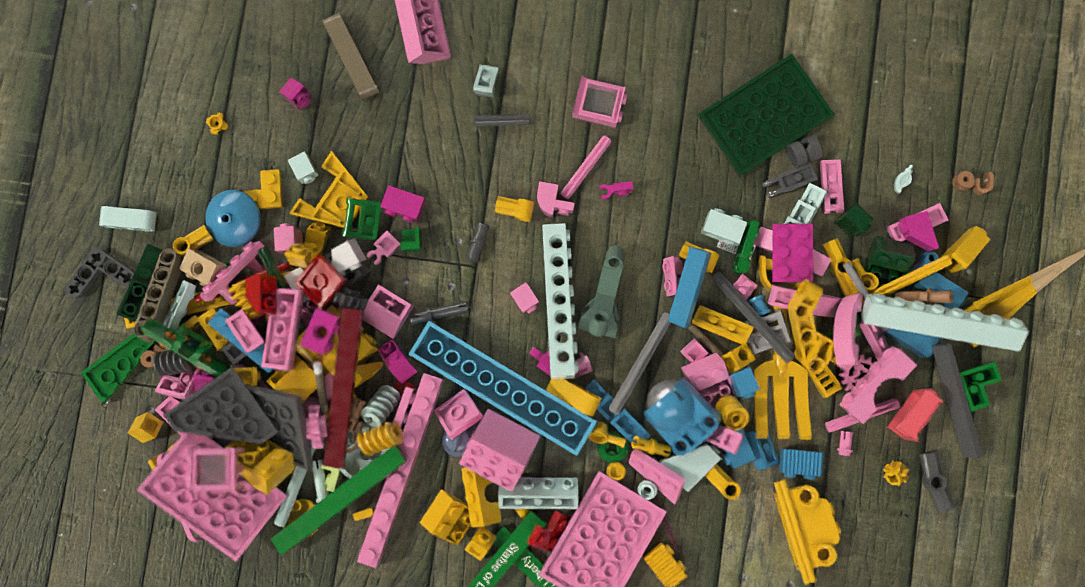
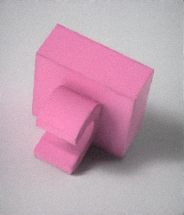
[733,274,758,300]
[574,352,593,378]

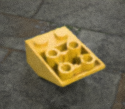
[220,440,294,495]

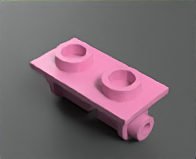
[663,256,683,297]

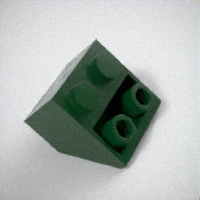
[864,236,915,284]

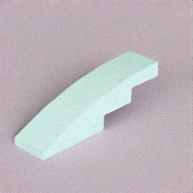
[784,183,828,224]

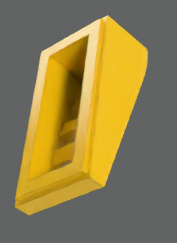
[354,362,383,388]
[802,365,842,398]

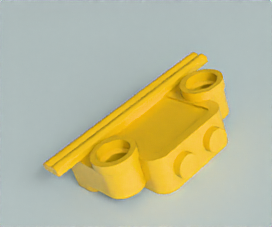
[773,480,841,584]

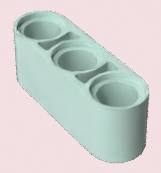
[99,206,157,232]

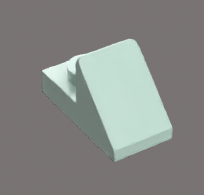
[473,65,498,97]

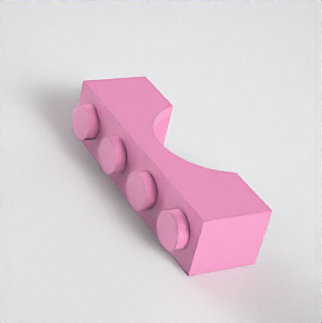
[839,346,917,424]

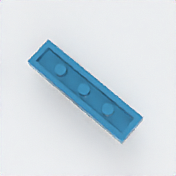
[208,308,274,373]

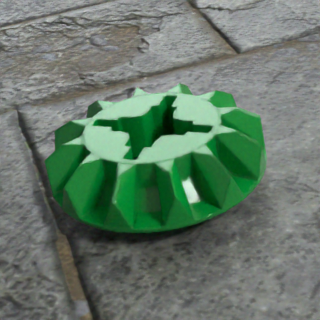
[597,431,628,463]

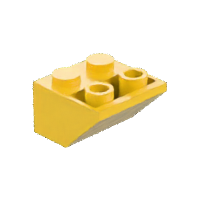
[266,354,317,404]
[420,489,471,546]

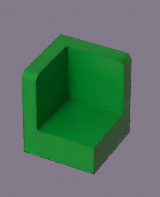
[400,226,422,253]

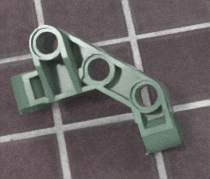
[577,246,626,338]

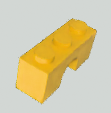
[461,467,502,527]

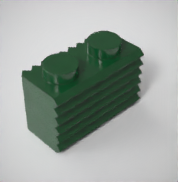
[834,203,873,237]

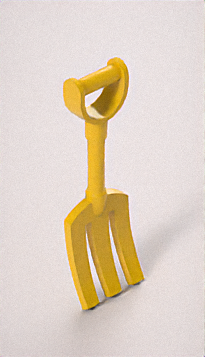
[753,255,812,440]

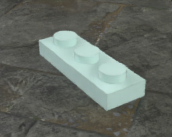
[163,280,196,330]

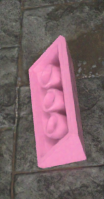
[261,289,304,371]

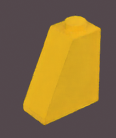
[939,226,991,273]

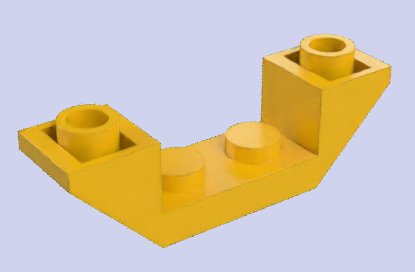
[285,222,331,269]

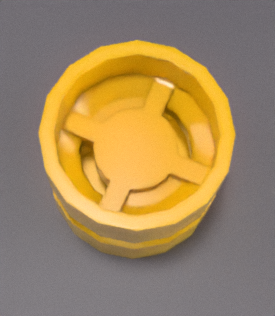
[715,395,749,431]

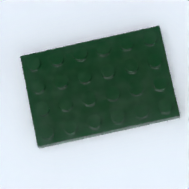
[697,54,835,177]

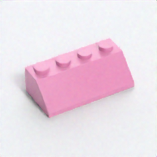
[395,0,451,64]

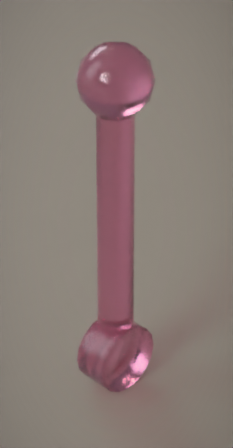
[662,514,679,552]

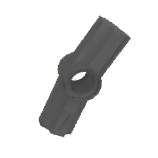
[919,451,956,513]

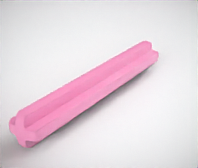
[561,136,611,199]
[825,398,900,432]

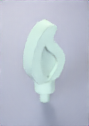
[894,165,913,194]

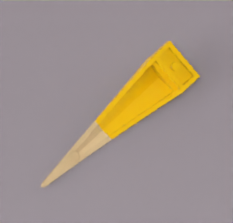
[964,249,1085,348]

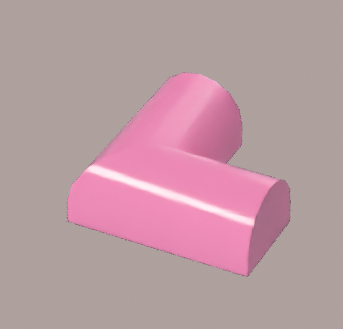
[155,368,206,400]

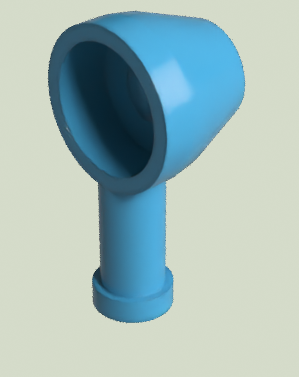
[908,250,939,273]

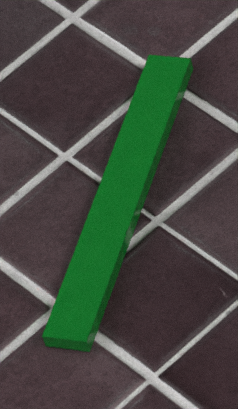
[271,445,407,555]

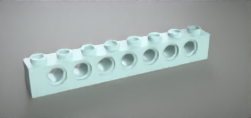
[542,223,578,380]

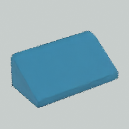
[744,430,779,470]

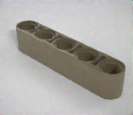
[322,12,379,100]
[133,249,183,343]

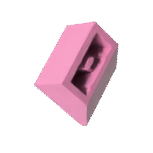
[362,284,414,339]

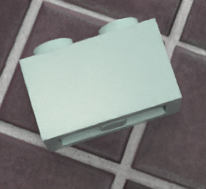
[701,208,747,246]

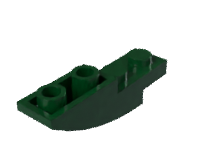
[116,243,163,322]

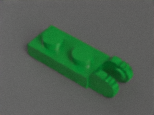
[732,220,760,274]

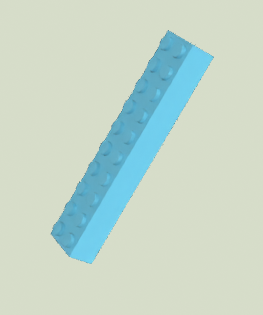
[409,321,597,456]

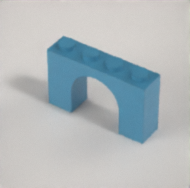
[883,272,968,358]

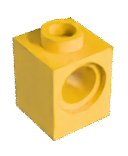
[721,344,756,374]

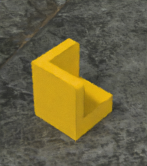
[127,412,164,443]

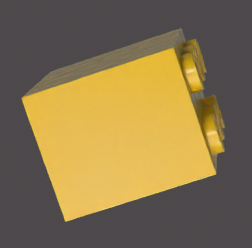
[298,305,379,376]

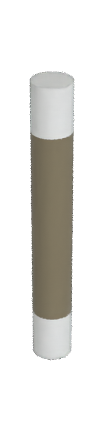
[313,362,328,413]

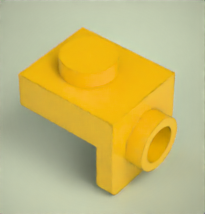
[229,367,260,386]

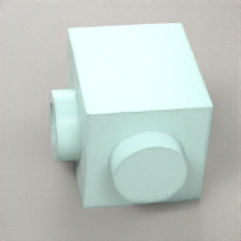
[288,151,319,184]

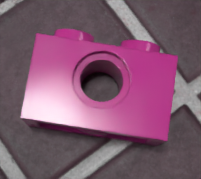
[300,308,341,355]

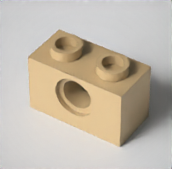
[179,248,229,286]

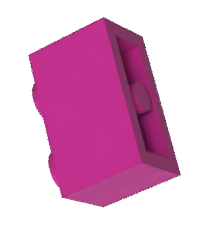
[380,185,426,223]

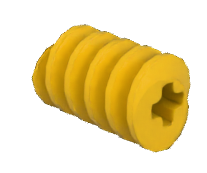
[228,279,264,320]
[357,421,403,456]

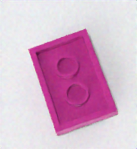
[772,224,813,283]

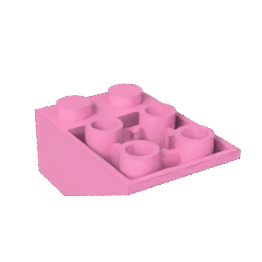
[681,352,736,422]

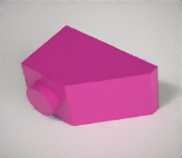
[898,211,939,252]

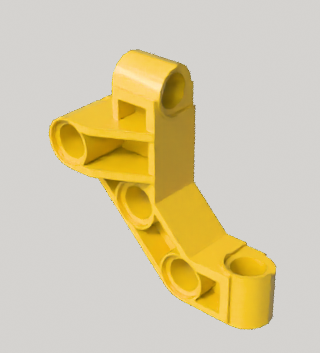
[788,280,838,375]

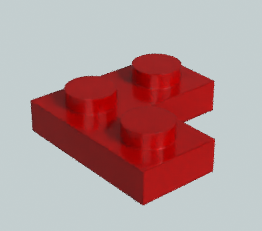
[527,510,571,552]

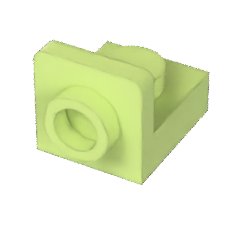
[321,464,343,492]

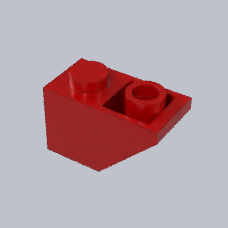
[246,273,277,315]

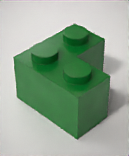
[959,362,1002,411]

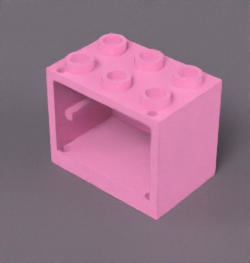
[459,409,540,492]

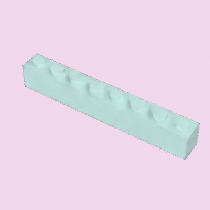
[861,294,1029,351]

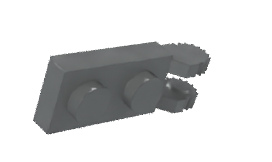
[762,162,819,198]

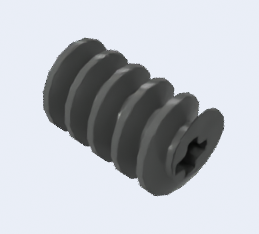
[153,350,197,376]

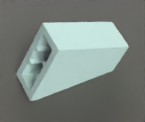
[659,444,721,492]

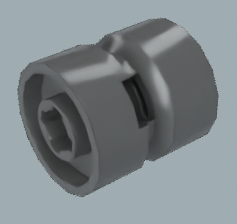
[787,135,822,168]

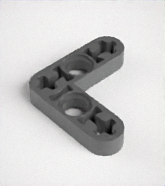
[66,249,134,298]

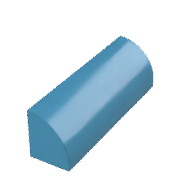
[668,247,712,328]

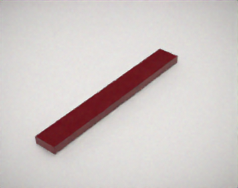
[323,308,363,469]

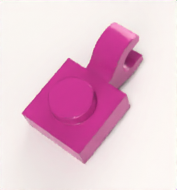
[599,181,633,200]
[529,347,563,377]

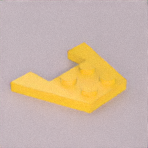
[289,151,369,228]

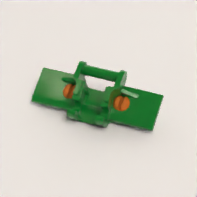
[141,317,231,378]

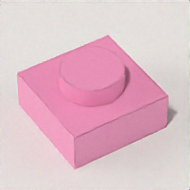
[680,338,708,363]

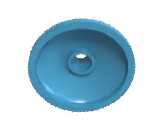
[206,190,261,247]

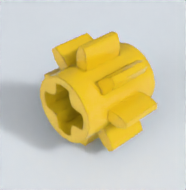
[883,460,909,486]

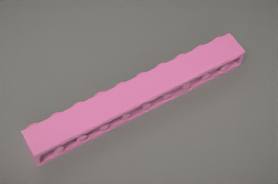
[357,373,444,568]

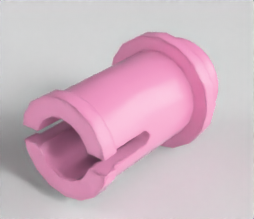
[837,431,853,456]

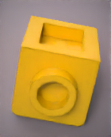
[465,527,497,561]

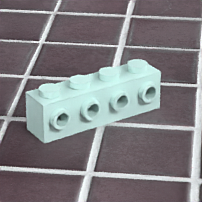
[498,477,578,509]

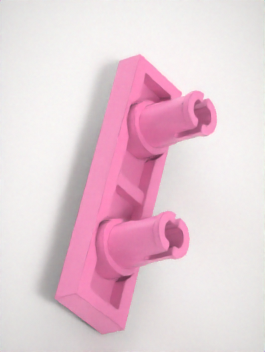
[199,241,265,305]

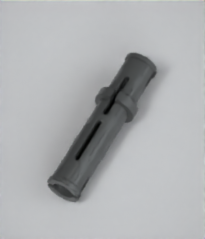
[409,301,468,325]

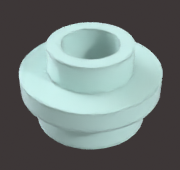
[638,480,657,500]

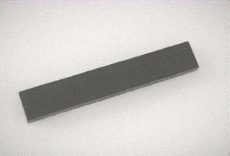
[932,344,983,458]

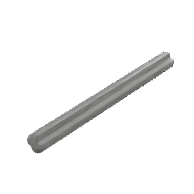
[609,312,671,415]

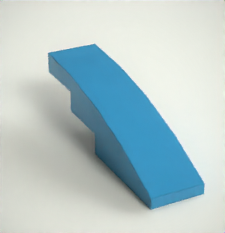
[584,379,651,444]

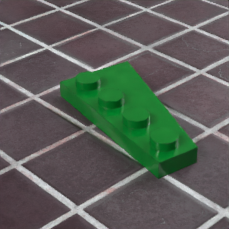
[81,334,157,404]

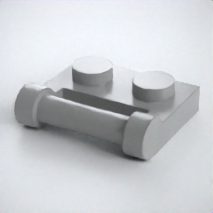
[744,309,792,354]

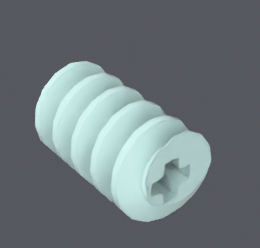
[361,385,401,428]

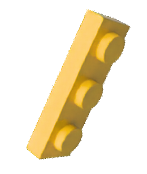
[692,305,754,346]

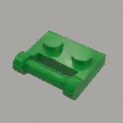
[341,197,381,240]

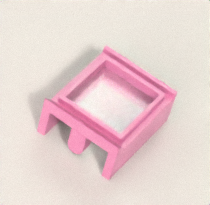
[572,76,628,128]
[187,448,244,491]

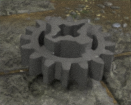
[332,285,368,309]

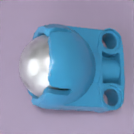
[643,377,722,456]

